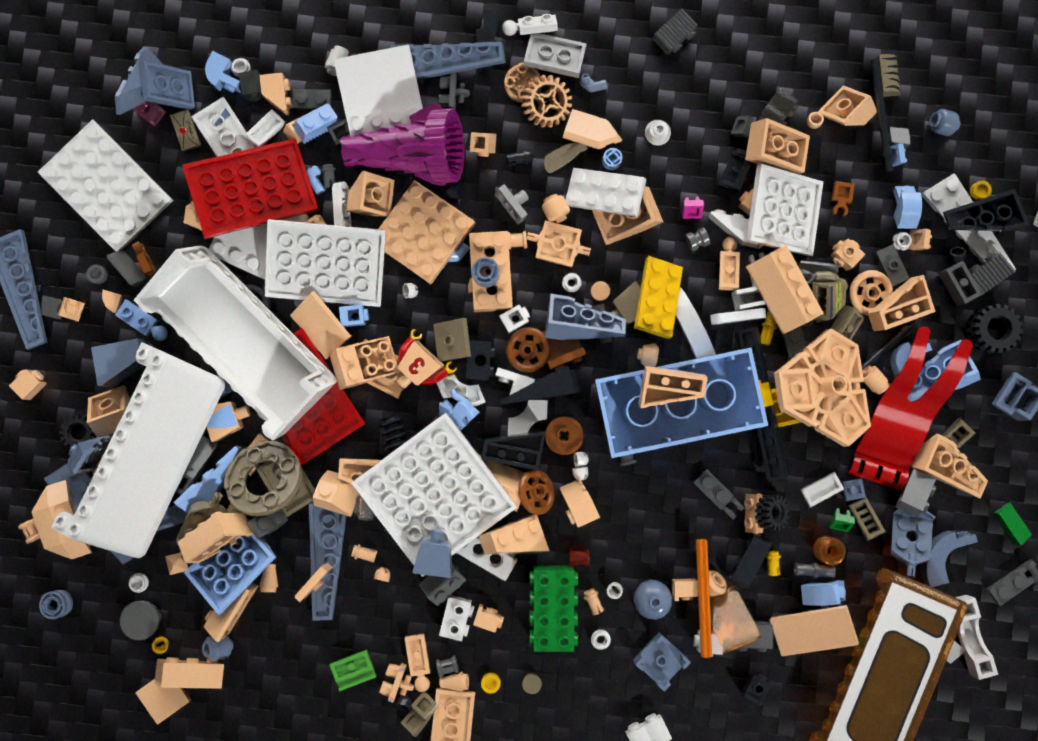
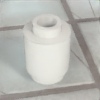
[325,46,349,76]

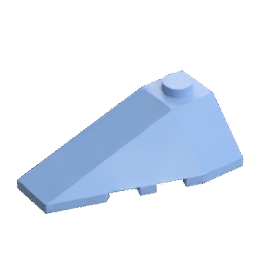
[908,340,981,402]
[174,446,242,513]

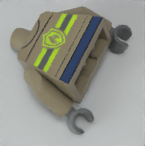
[801,269,848,327]

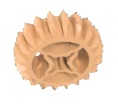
[521,75,572,127]

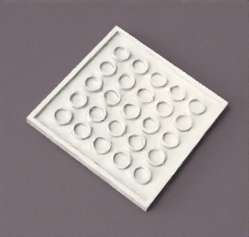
[351,413,517,577]

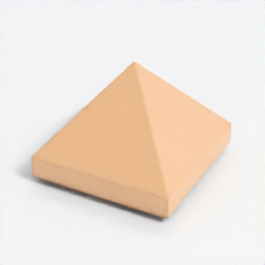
[165,552,189,575]

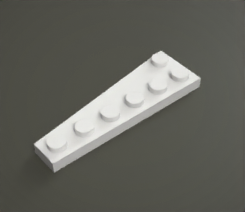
[921,173,1016,270]

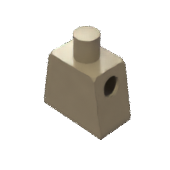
[610,281,641,325]

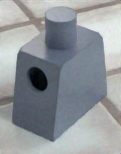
[413,529,452,578]

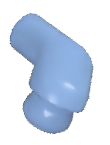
[307,166,325,195]
[448,243,470,262]

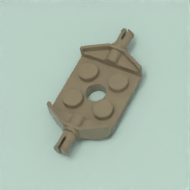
[176,492,229,564]

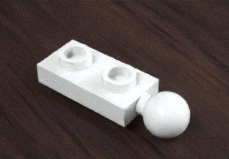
[502,14,558,36]

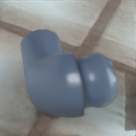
[580,74,607,92]

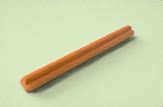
[696,539,712,658]

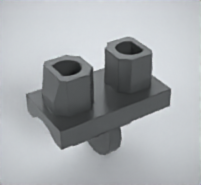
[439,73,470,110]

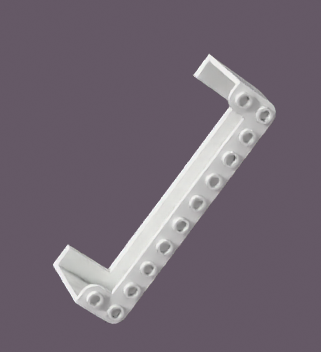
[134,245,337,441]
[51,342,225,558]

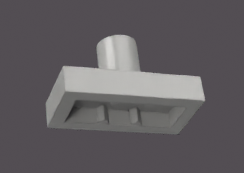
[495,184,529,224]

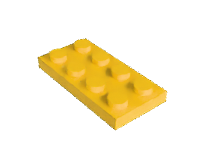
[634,256,683,339]

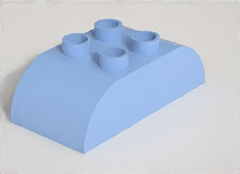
[595,348,768,458]

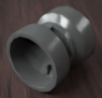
[685,227,710,252]

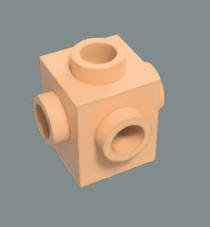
[830,238,865,271]

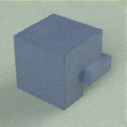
[992,372,1038,421]

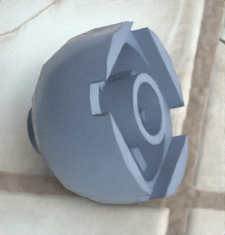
[633,580,672,619]

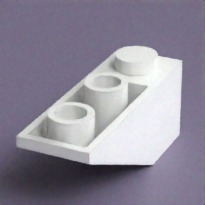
[708,210,763,249]

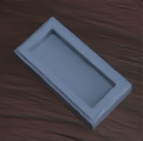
[157,505,187,531]

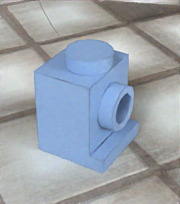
[339,305,369,328]

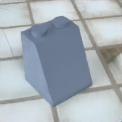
[91,338,153,388]

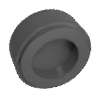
[86,264,108,284]

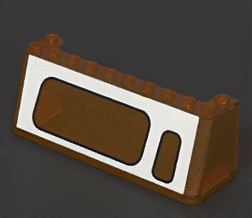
[809,567,967,741]

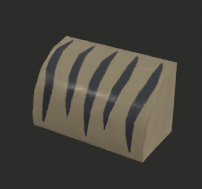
[877,54,901,97]

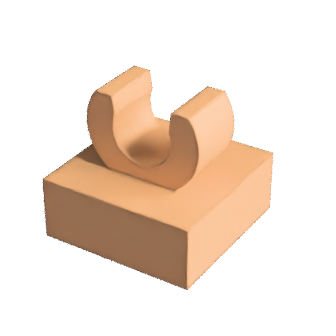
[908,229,932,250]
[58,297,85,321]

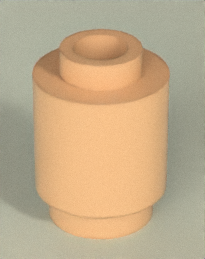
[862,366,890,394]

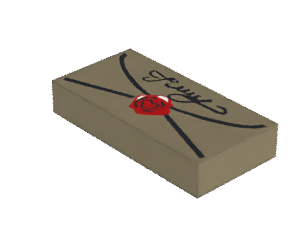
[170,110,202,152]

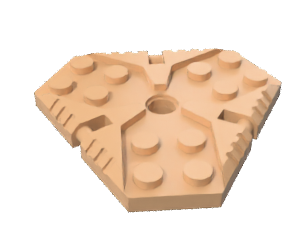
[774,329,871,447]

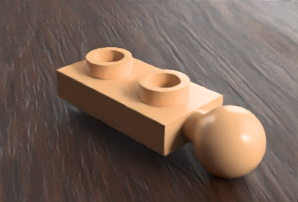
[719,237,740,290]
[405,633,430,692]

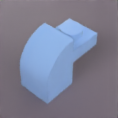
[205,51,241,93]
[893,186,922,229]
[890,342,932,378]
[801,580,846,606]

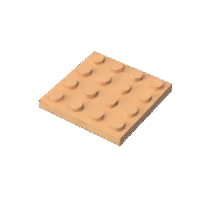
[379,180,476,284]

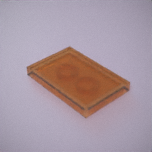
[710,585,761,653]

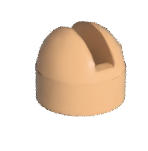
[807,112,824,129]
[374,567,390,582]

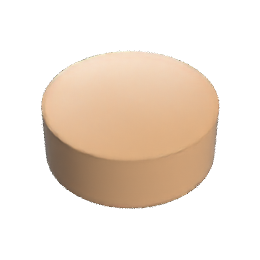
[591,281,610,301]

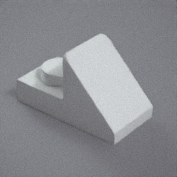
[496,368,535,395]

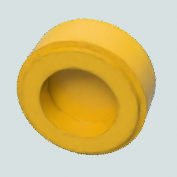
[970,181,992,200]
[481,673,501,694]

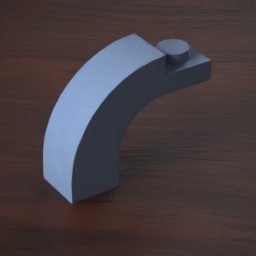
[920,530,978,588]

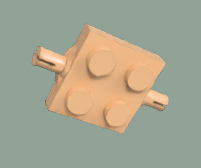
[527,220,591,268]

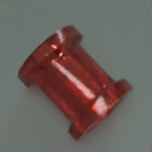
[569,549,590,566]

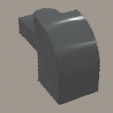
[247,509,288,540]

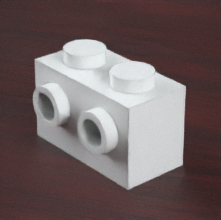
[439,595,474,641]

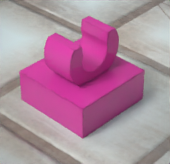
[682,197,704,219]

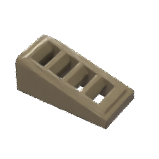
[942,418,975,449]
[849,497,886,542]

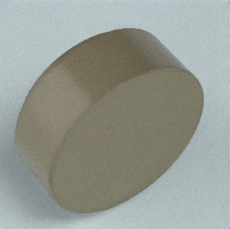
[522,673,542,694]

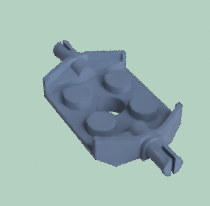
[891,509,935,578]

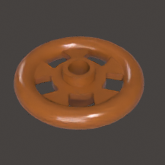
[506,327,551,373]
[518,469,554,515]

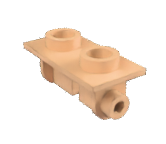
[744,494,764,534]

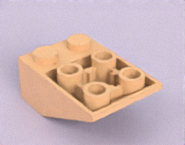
[329,336,400,390]

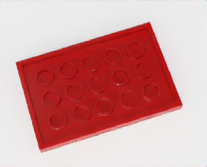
[182,139,318,239]
[281,328,366,466]

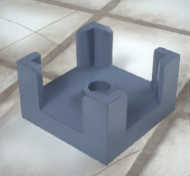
[633,632,691,692]

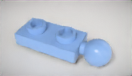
[115,299,168,341]

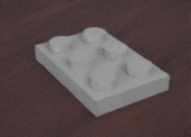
[523,33,586,78]

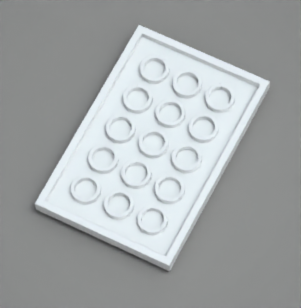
[38,119,174,252]
[265,219,386,307]

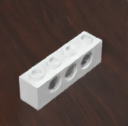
[456,534,517,581]

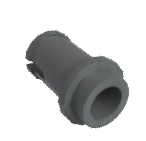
[320,164,336,189]

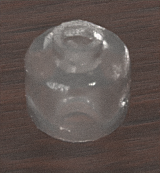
[353,495,376,521]

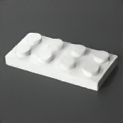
[566,168,646,217]

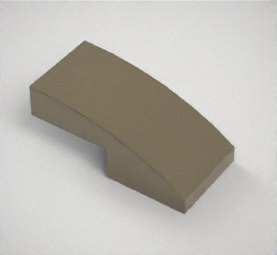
[401,692,438,737]

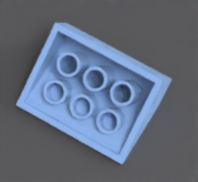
[184,519,276,615]

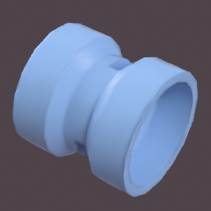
[602,148,622,171]

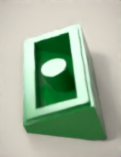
[994,502,1032,546]

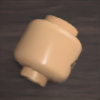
[542,194,570,224]

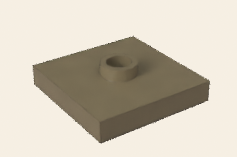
[433,318,471,362]

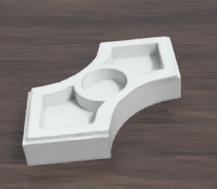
[437,374,485,407]
[508,400,548,435]

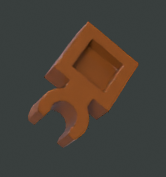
[831,181,855,216]
[132,242,157,276]

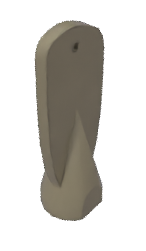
[544,142,588,173]

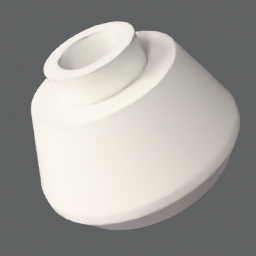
[645,120,671,145]

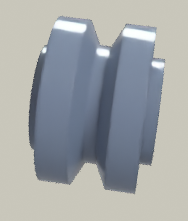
[472,257,500,288]
[39,589,73,619]

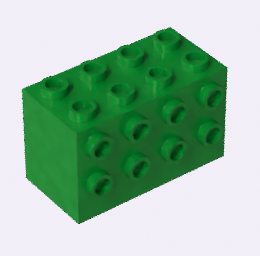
[529,565,578,652]

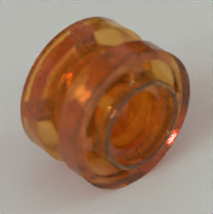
[814,536,845,565]

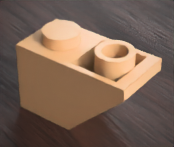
[260,73,292,116]

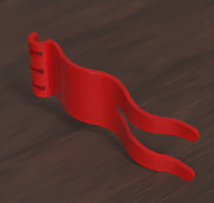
[848,327,973,491]

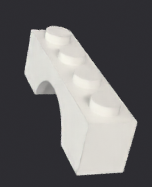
[948,595,998,680]

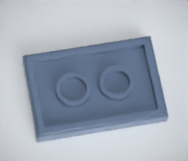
[139,60,195,110]

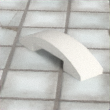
[676,288,716,359]

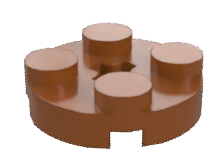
[545,417,583,455]

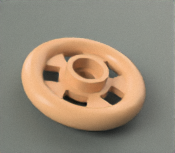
[849,270,893,316]

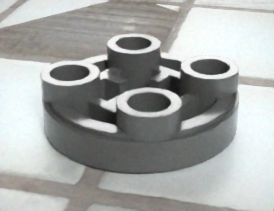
[120,600,162,640]

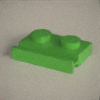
[330,649,377,691]

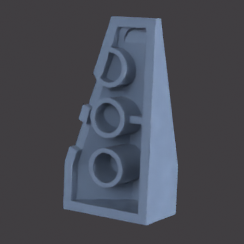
[115,47,163,115]
[545,294,626,340]

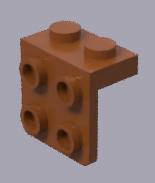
[539,331,586,371]

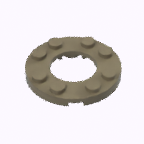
[224,441,302,516]

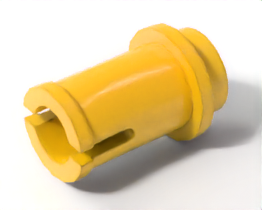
[765,551,781,576]

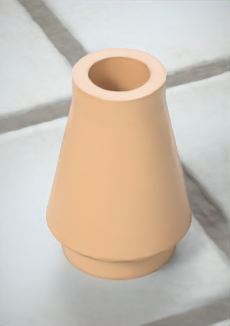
[259,564,278,592]
[440,672,469,692]

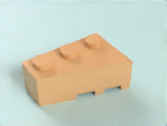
[868,275,935,331]
[639,366,708,408]
[560,480,600,527]
[478,515,549,555]
[155,657,224,688]

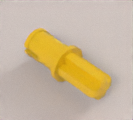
[760,309,777,346]

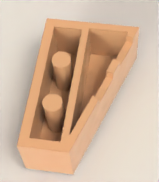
[178,511,253,563]

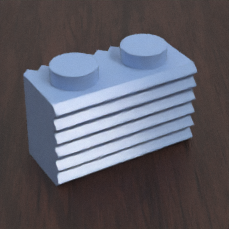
[294,103,337,144]

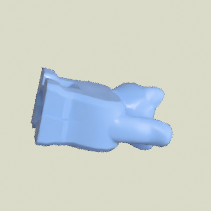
[439,390,480,431]

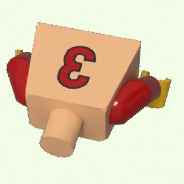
[397,329,457,388]

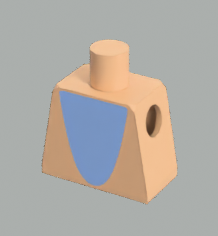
[206,402,251,442]

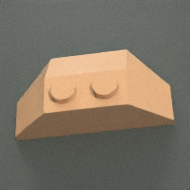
[32,480,92,559]

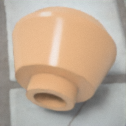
[637,343,659,367]
[709,571,727,596]

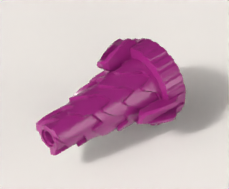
[340,103,465,186]

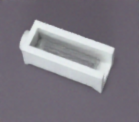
[731,286,766,311]

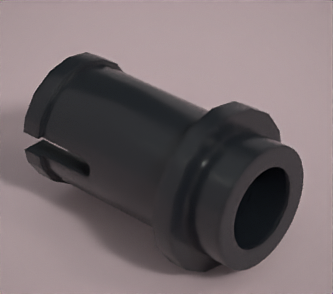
[507,149,531,166]

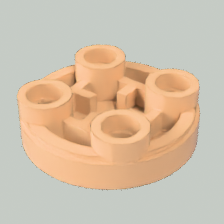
[504,63,542,103]

